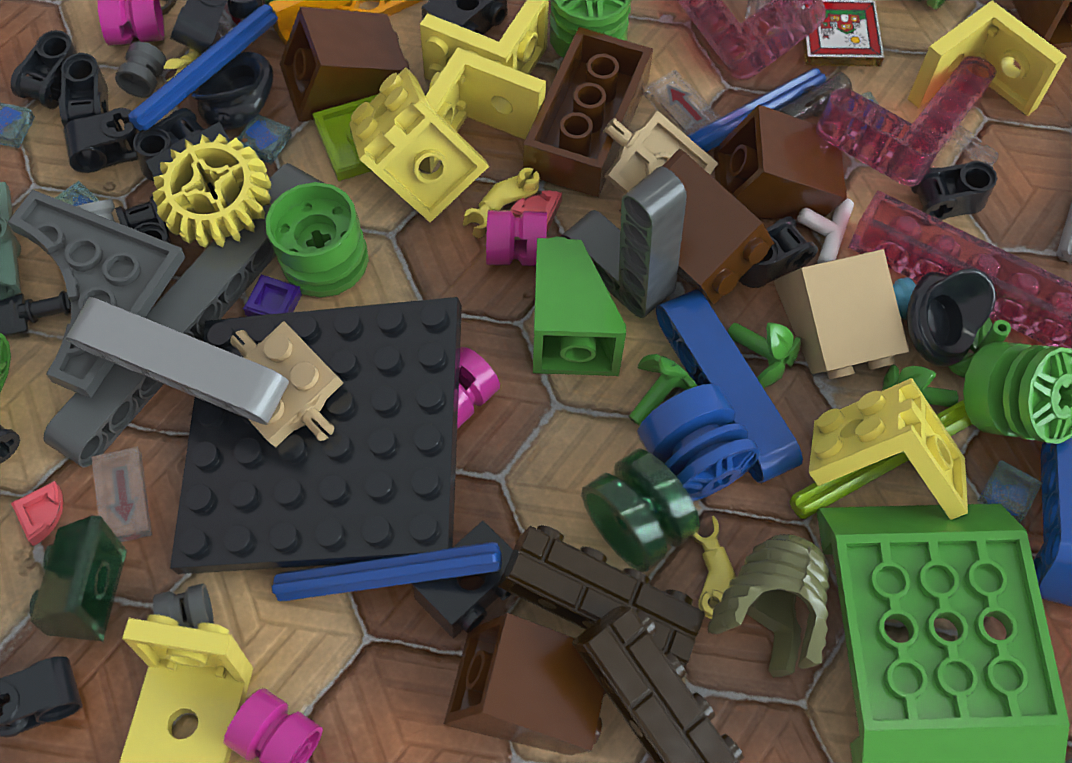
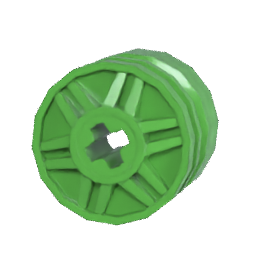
[549,0,632,58]
[265,182,369,298]
[963,341,1072,444]

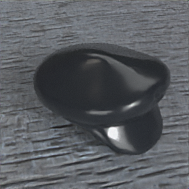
[191,52,274,130]
[907,268,997,367]

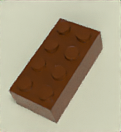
[523,27,653,198]

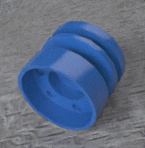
[637,384,760,504]

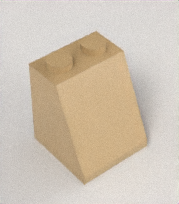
[774,249,909,379]

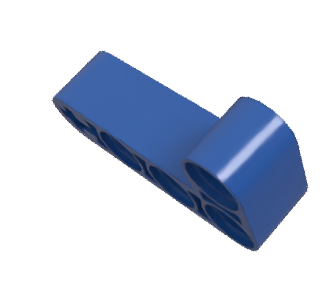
[1033,437,1072,607]

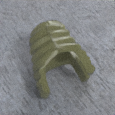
[708,534,830,678]

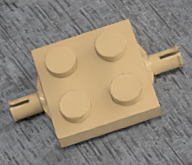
[603,110,718,194]
[230,321,343,447]

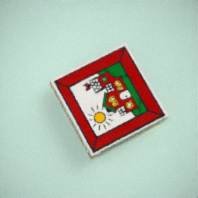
[798,0,884,66]

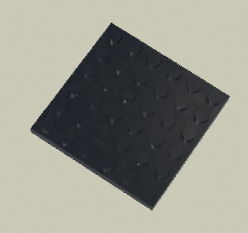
[170,297,462,574]

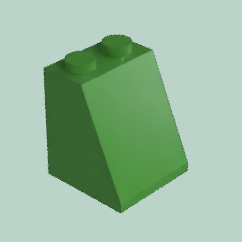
[533,237,626,376]

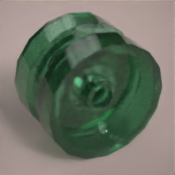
[581,448,700,572]

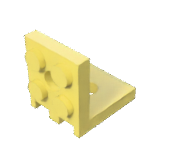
[420,0,549,101]
[908,0,1067,116]
[419,48,546,173]
[349,67,489,223]
[808,378,968,520]
[120,614,253,763]

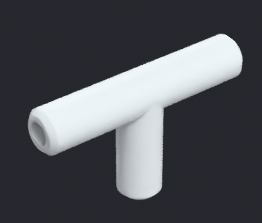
[797,198,854,264]

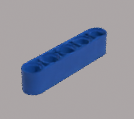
[656,289,803,484]

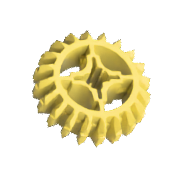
[152,133,271,248]

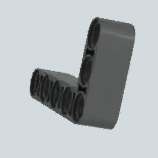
[561,166,687,318]

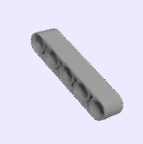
[66,297,289,425]

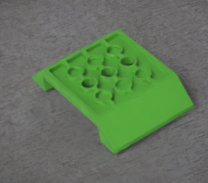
[817,503,1070,763]

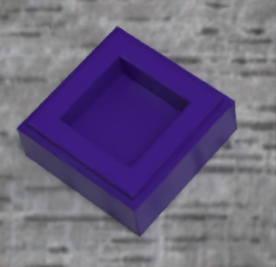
[243,274,302,317]

